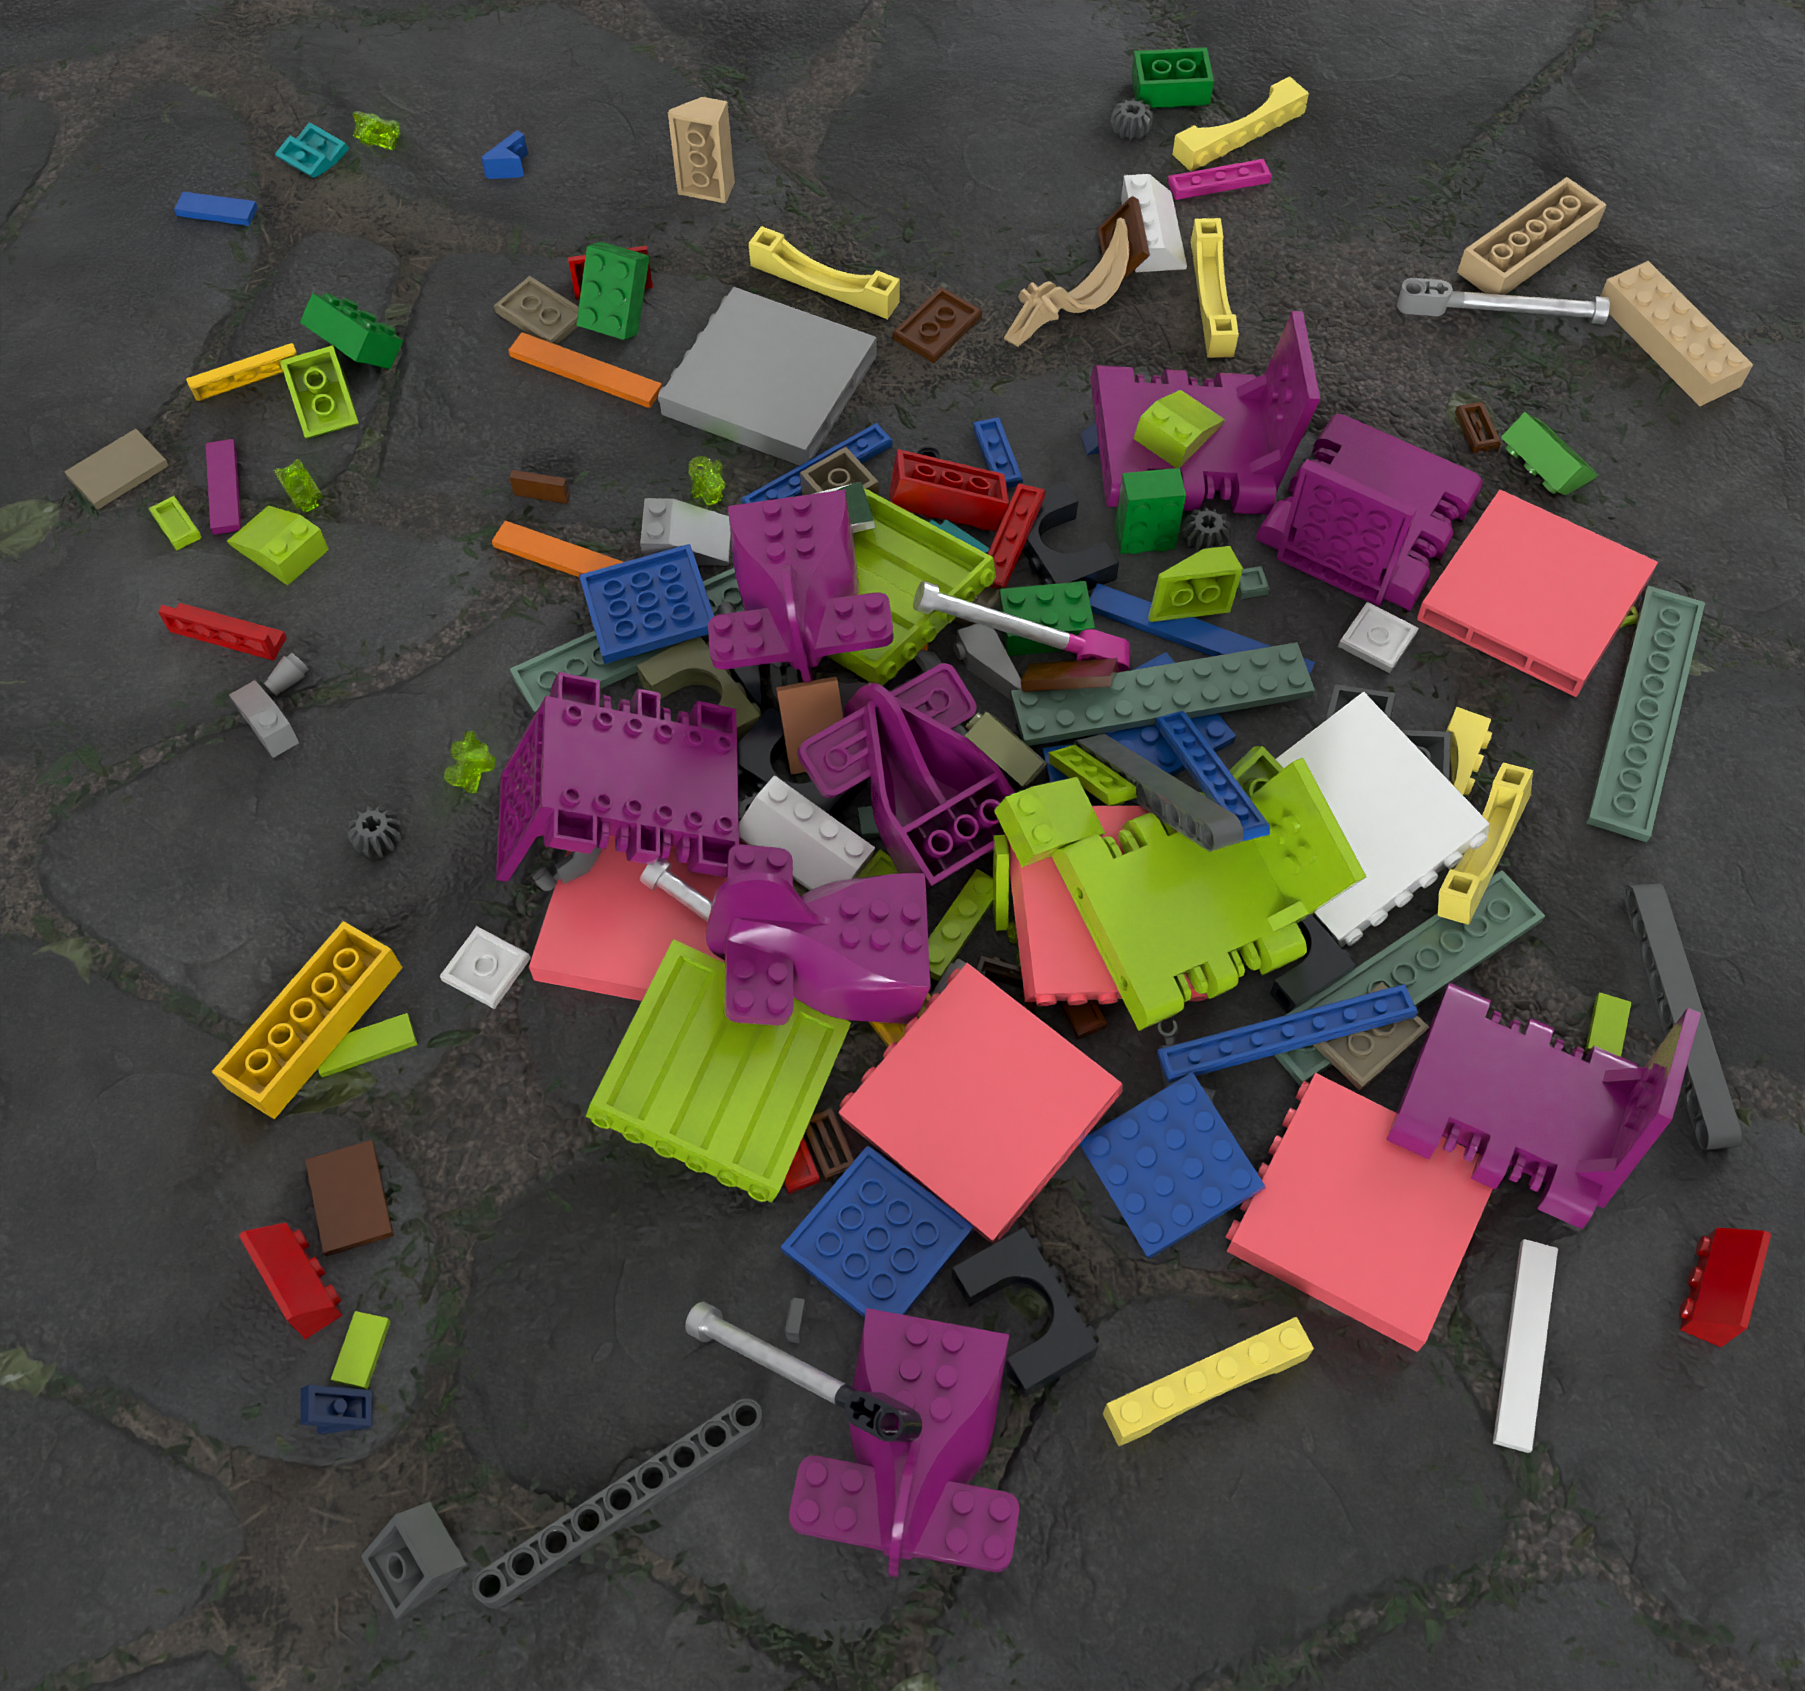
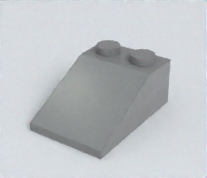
[640,498,731,566]

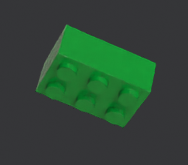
[1131,48,1214,108]
[577,241,649,340]
[300,293,404,369]
[1114,468,1186,554]
[998,581,1095,656]

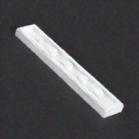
[1493,1239,1558,1453]

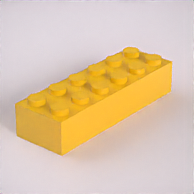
[212,921,403,1120]

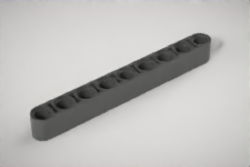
[1073,733,1244,852]
[1624,882,1742,1150]
[472,1398,764,1608]

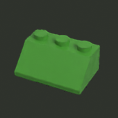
[1501,412,1599,495]

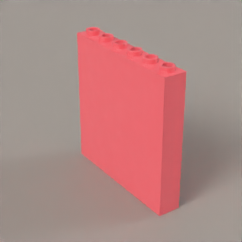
[1417,490,1658,698]
[1005,806,1208,1006]
[529,836,746,1001]
[838,963,1123,1245]
[1225,1073,1493,1352]

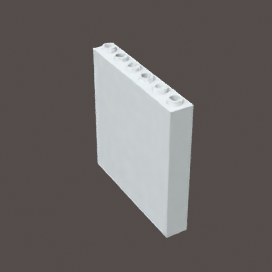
[1276,692,1490,948]

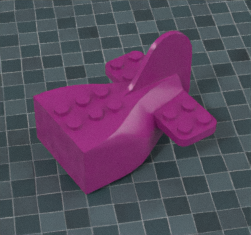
[708,489,894,683]
[797,663,1015,890]
[706,844,931,1025]
[789,1308,1019,1578]

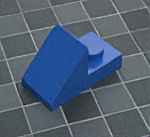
[481,130,528,179]

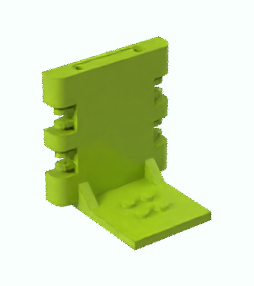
[1051,757,1367,1031]

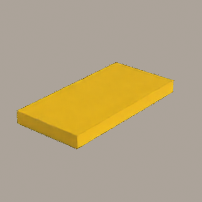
[186,343,297,401]

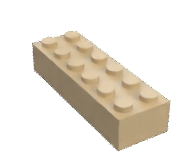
[1457,177,1607,295]
[1600,261,1753,406]

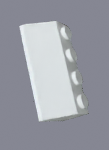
[1121,174,1187,272]
[739,775,875,891]

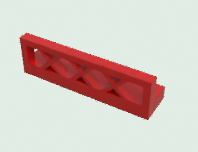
[158,603,287,661]

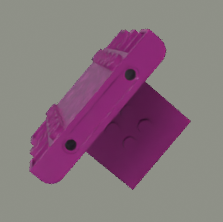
[1090,311,1320,515]
[1256,414,1483,611]
[496,672,739,882]
[1386,982,1701,1229]

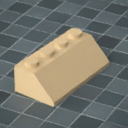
[668,97,735,203]

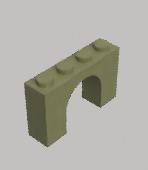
[637,637,762,744]
[965,712,1048,787]

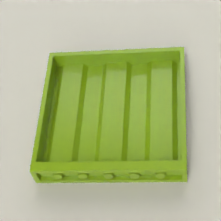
[827,488,996,686]
[585,939,851,1203]

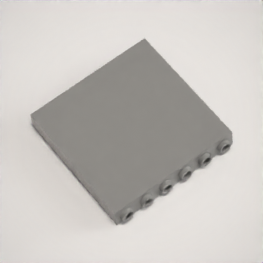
[658,287,877,466]

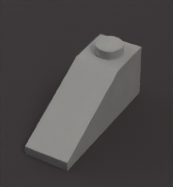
[953,623,1022,700]
[229,680,299,758]

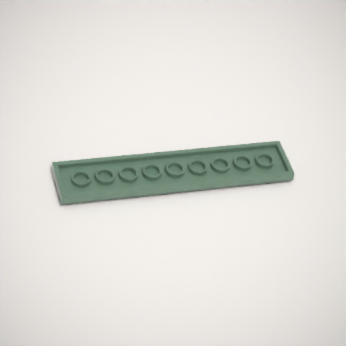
[509,568,745,715]
[1586,586,1705,843]
[1010,642,1315,746]
[1274,870,1545,1087]

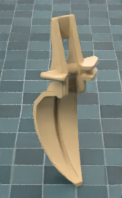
[1004,218,1129,347]

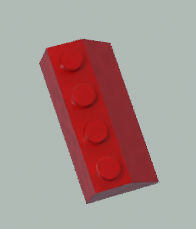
[889,449,1009,531]

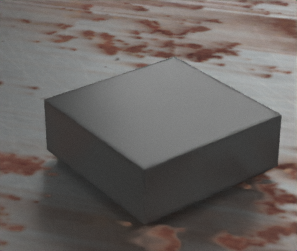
[785,1298,806,1343]

